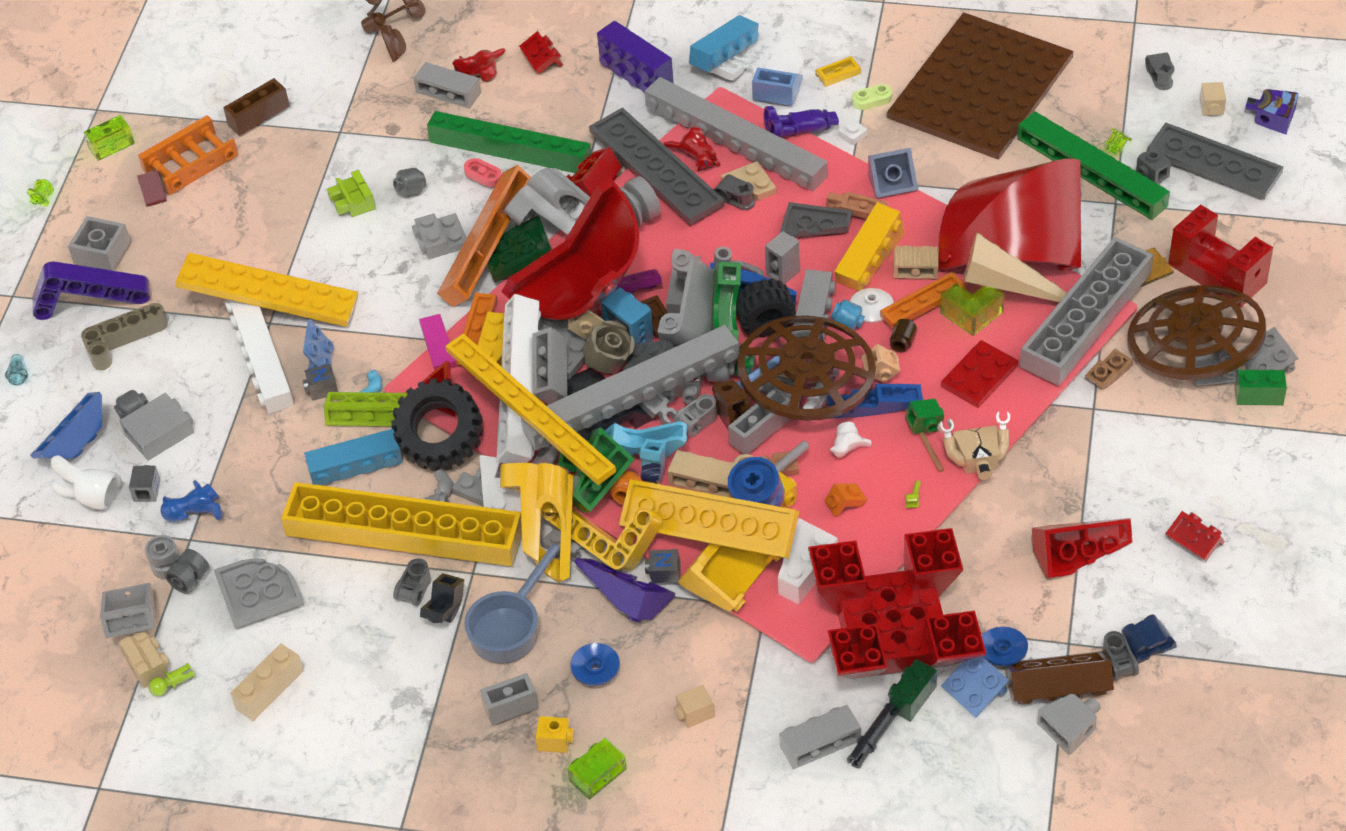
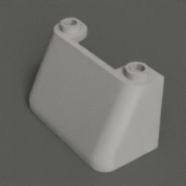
[658,249,714,347]

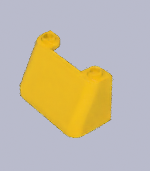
[678,544,780,612]

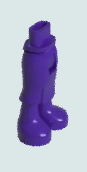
[763,106,839,138]

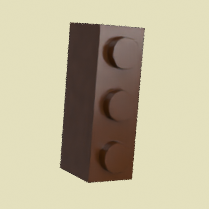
[223,78,290,135]

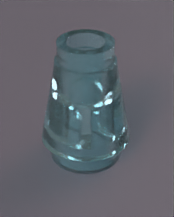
[5,354,28,385]

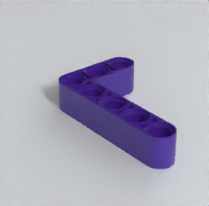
[32,261,150,320]

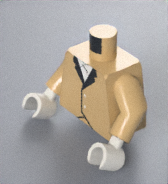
[938,411,1010,480]

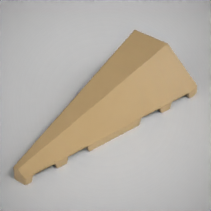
[964,233,1067,302]

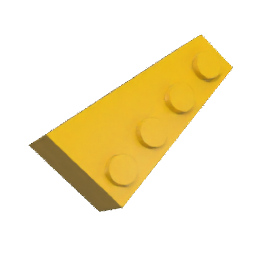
[834,202,905,291]

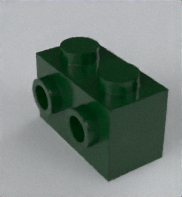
[888,659,937,722]

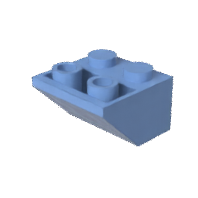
[752,67,803,106]

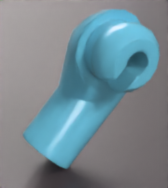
[360,370,382,401]

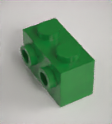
[1235,369,1287,406]

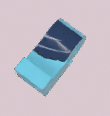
[640,438,667,484]

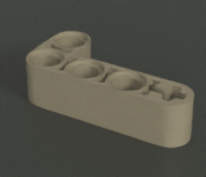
[81,303,168,370]

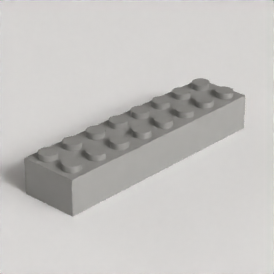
[1020,237,1154,386]

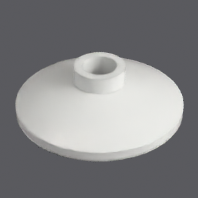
[850,288,894,323]

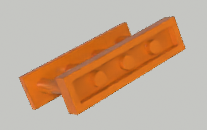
[138,115,238,196]

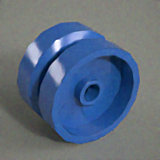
[727,457,785,507]

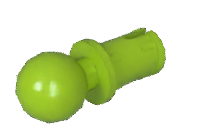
[148,663,195,697]

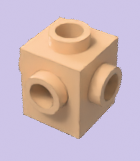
[862,344,900,384]

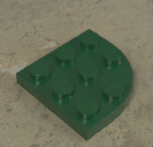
[487,215,552,283]

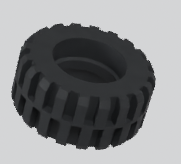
[391,379,483,471]

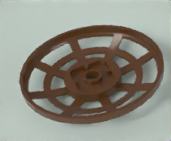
[1128,285,1266,380]
[737,315,876,421]

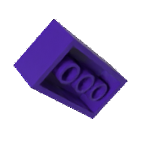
[597,20,674,94]

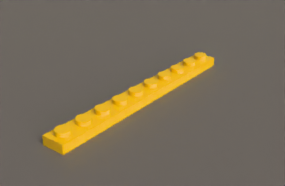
[446,334,616,485]

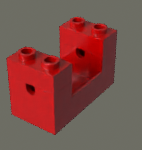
[1168,204,1273,308]

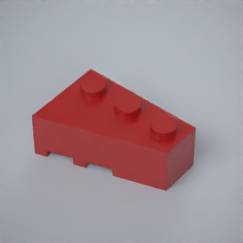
[566,147,622,197]

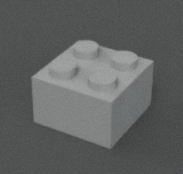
[68,216,131,271]

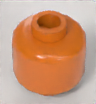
[610,471,642,505]

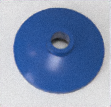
[982,627,1028,666]
[570,643,620,686]

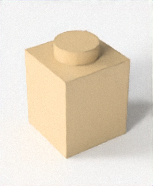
[1200,82,1226,116]
[674,685,715,728]

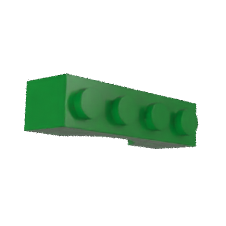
[711,261,741,341]

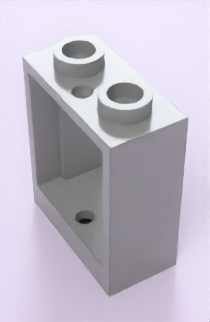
[100,583,155,638]

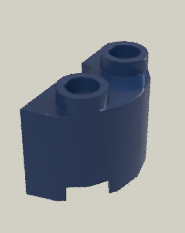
[1121,614,1177,664]

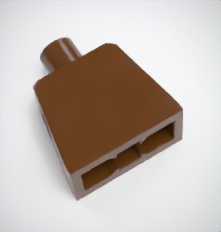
[712,380,750,430]

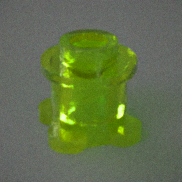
[1104,127,1132,154]
[27,179,54,207]

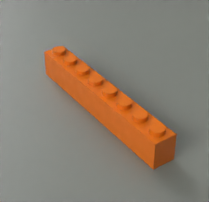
[437,164,531,307]

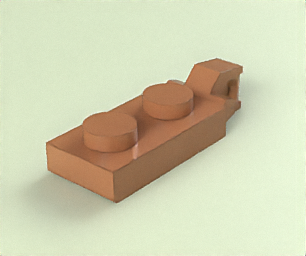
[826,192,888,219]

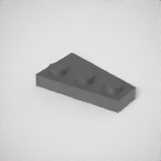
[780,202,853,238]

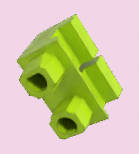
[327,169,376,217]

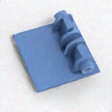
[303,318,334,369]
[941,657,1009,718]

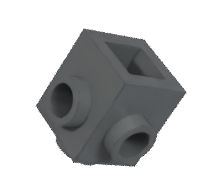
[1136,148,1171,184]

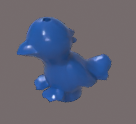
[160,480,223,522]

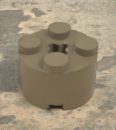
[583,321,635,374]

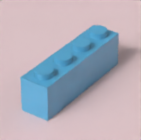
[689,15,759,72]
[304,429,403,485]

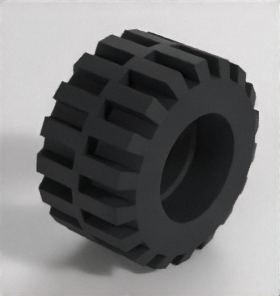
[736,279,796,337]

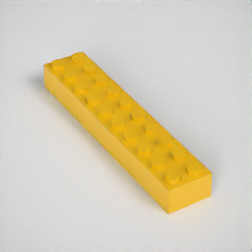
[281,482,522,567]

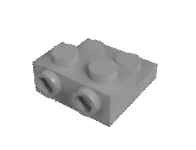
[412,213,467,260]

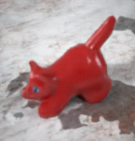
[452,48,506,81]
[664,127,721,171]

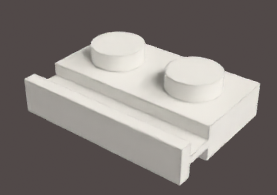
[710,56,749,81]

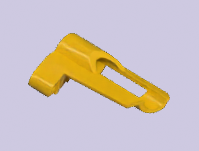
[500,463,573,583]

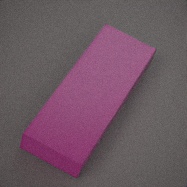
[419,314,456,370]

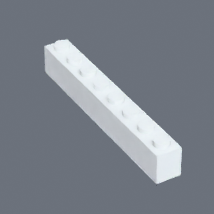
[496,294,541,464]
[224,300,294,414]

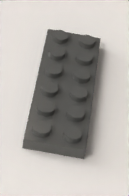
[1146,122,1283,200]

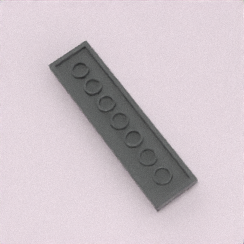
[589,107,724,225]

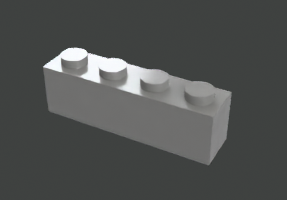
[792,269,836,342]

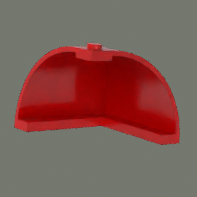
[938,159,1082,271]
[501,178,639,320]

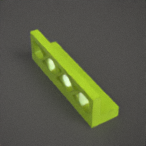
[323,392,408,426]

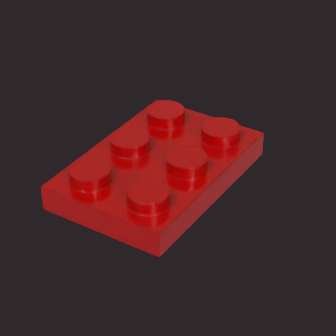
[941,340,1018,408]

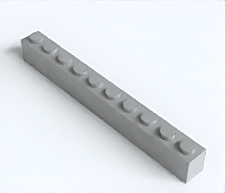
[645,77,828,191]
[521,325,739,451]

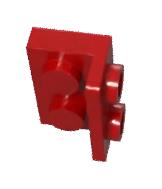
[519,31,563,74]
[1165,511,1225,562]

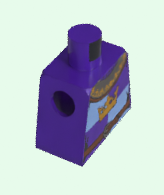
[1245,89,1299,135]

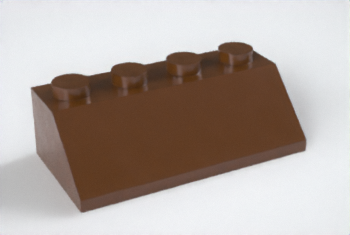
[1004,651,1114,704]

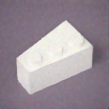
[778,518,838,605]

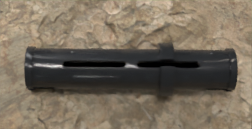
[847,703,899,768]

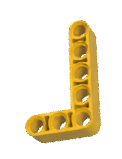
[541,508,662,572]

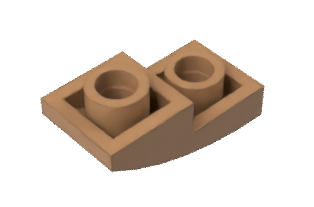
[1085,349,1133,389]

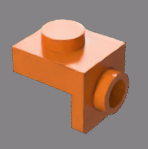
[825,483,867,516]

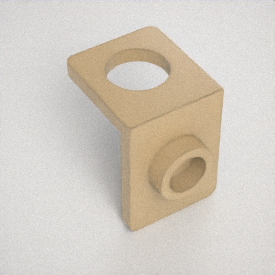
[568,310,604,339]

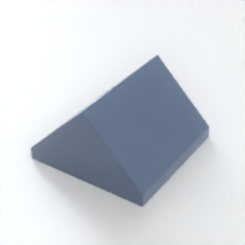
[868,148,918,198]

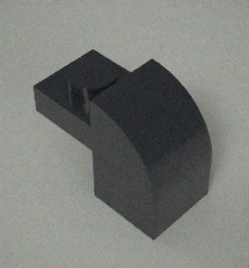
[420,573,465,623]

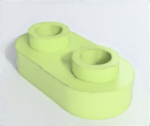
[852,84,892,110]

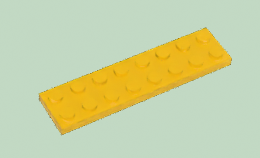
[175,252,358,327]
[619,479,800,559]

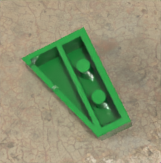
[572,427,635,513]

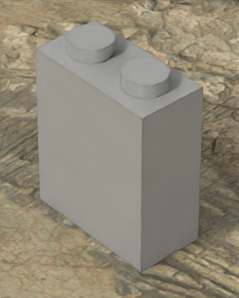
[119,392,194,461]

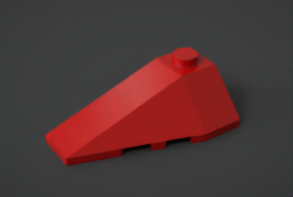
[1032,518,1133,578]

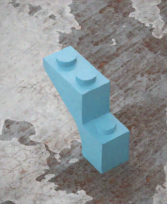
[605,421,687,458]

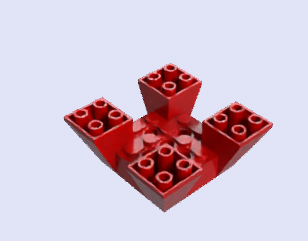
[808,528,986,679]

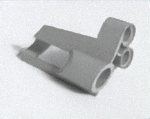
[504,168,590,235]

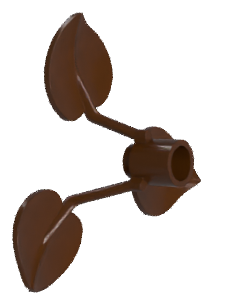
[361,0,425,62]

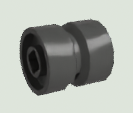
[164,549,210,594]

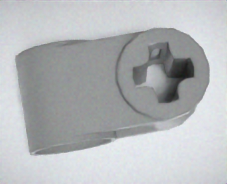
[674,394,718,437]

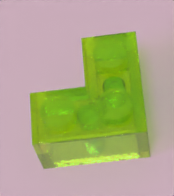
[940,283,1005,336]

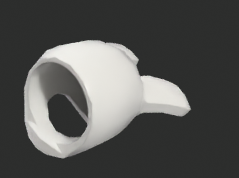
[51,455,121,510]

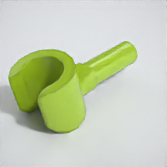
[905,480,921,508]

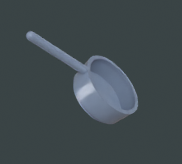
[465,544,560,663]

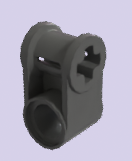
[1145,52,1175,90]
[713,174,755,210]
[393,558,431,606]
[1102,631,1139,681]

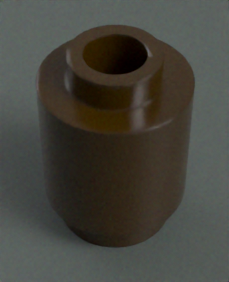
[890,319,917,352]

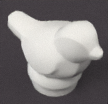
[830,422,872,458]

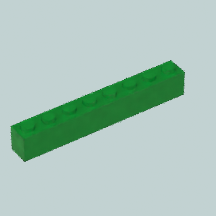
[427,111,591,173]
[1017,111,1170,220]

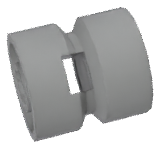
[145,535,179,579]

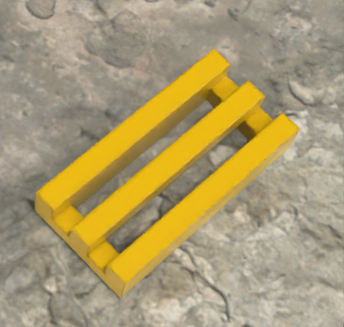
[815,56,861,87]

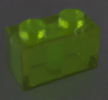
[84,115,135,161]
[567,738,627,800]

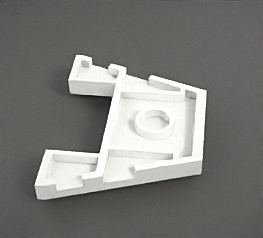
[480,455,569,512]

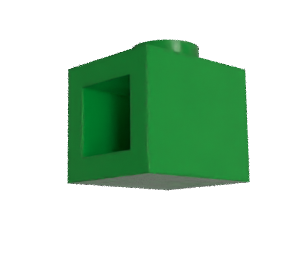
[905,398,944,434]

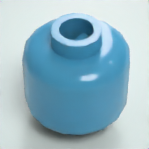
[830,300,865,331]

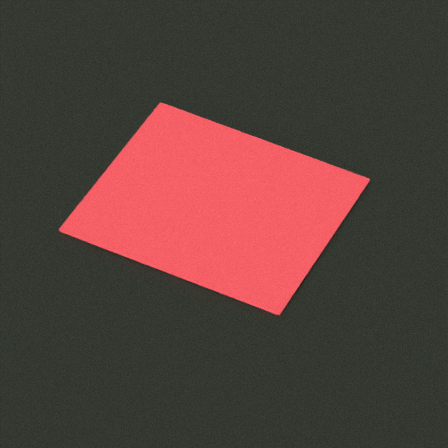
[384,87,1137,663]

